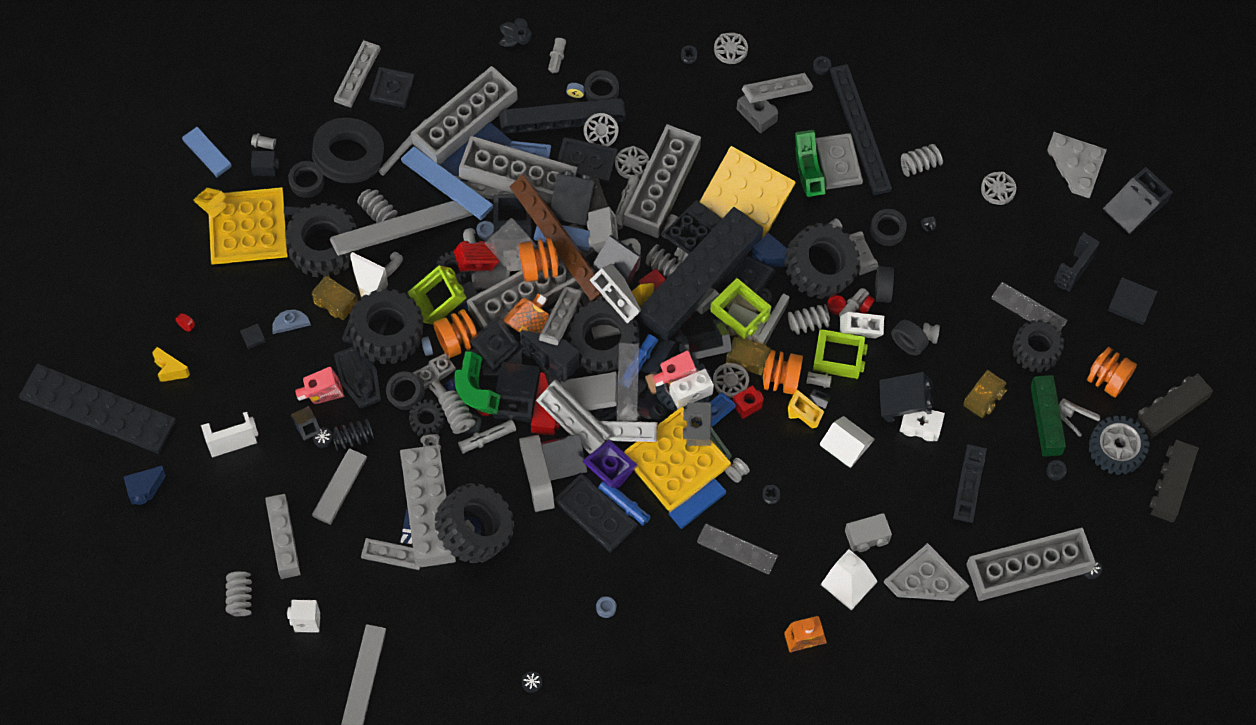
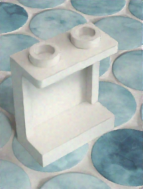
[201,412,258,457]

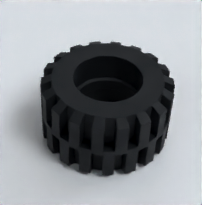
[1013,320,1064,372]

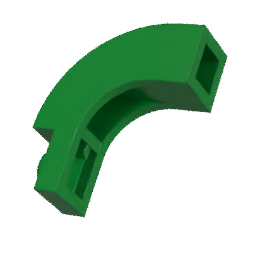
[795,130,825,197]
[455,351,501,414]

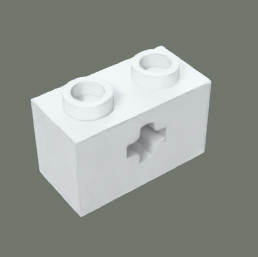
[840,312,884,339]
[669,369,714,409]
[900,410,945,441]
[287,600,320,632]

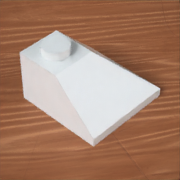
[350,252,388,297]
[821,549,877,610]

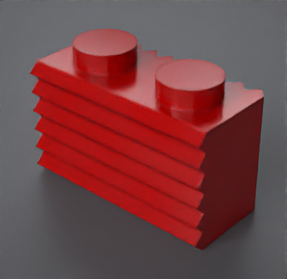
[454,241,499,272]

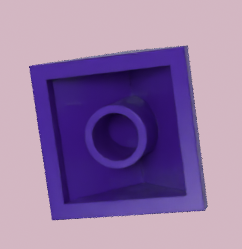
[583,440,637,488]

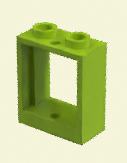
[408,265,466,324]
[710,278,771,340]
[813,329,868,379]

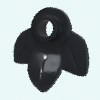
[499,18,532,47]
[632,390,667,422]

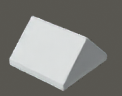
[820,416,874,468]

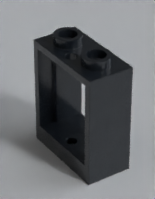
[493,194,532,239]

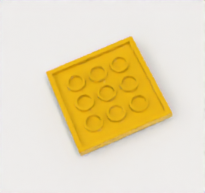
[700,146,796,238]
[209,188,288,264]
[624,407,731,512]

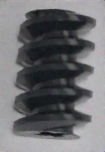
[331,418,374,451]

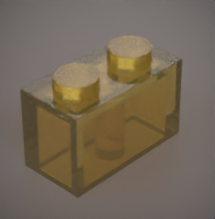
[312,276,357,320]
[726,336,771,376]
[963,370,1007,418]

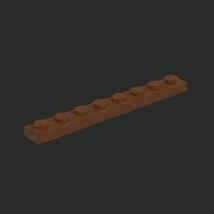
[509,174,602,301]

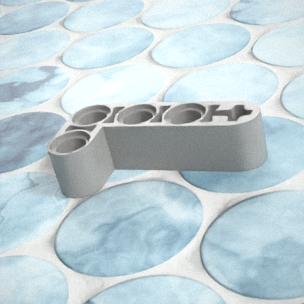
[519,435,555,512]

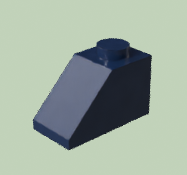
[752,233,787,267]
[124,466,166,505]

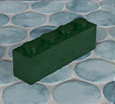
[1031,375,1066,457]

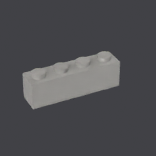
[265,494,301,579]

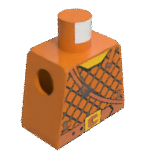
[502,294,549,334]
[784,616,827,652]

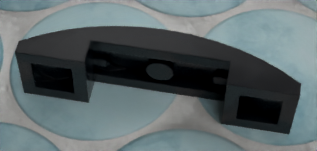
[953,445,987,523]

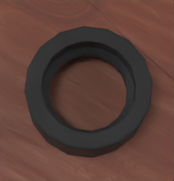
[584,70,619,101]
[288,161,325,198]
[870,209,907,246]
[875,266,894,303]
[891,320,929,356]
[386,371,425,410]

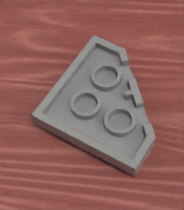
[1047,132,1107,198]
[884,543,969,601]

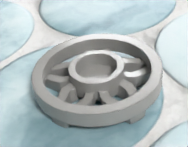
[714,33,748,64]
[584,113,618,147]
[615,146,649,179]
[981,172,1016,205]
[713,363,749,398]

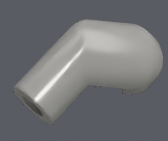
[463,228,477,243]
[384,252,403,278]

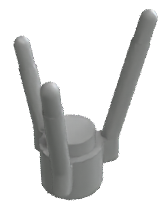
[1059,398,1100,437]

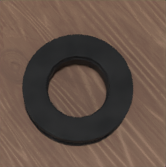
[312,118,384,183]

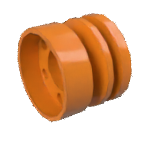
[518,237,559,282]
[433,309,477,359]
[1087,347,1137,398]
[763,350,803,395]

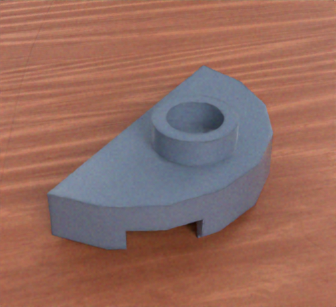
[273,310,311,334]

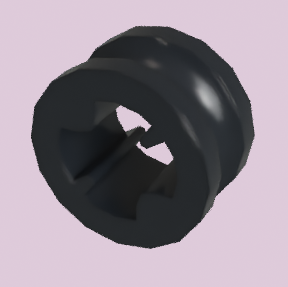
[681,45,697,64]
[762,485,780,504]

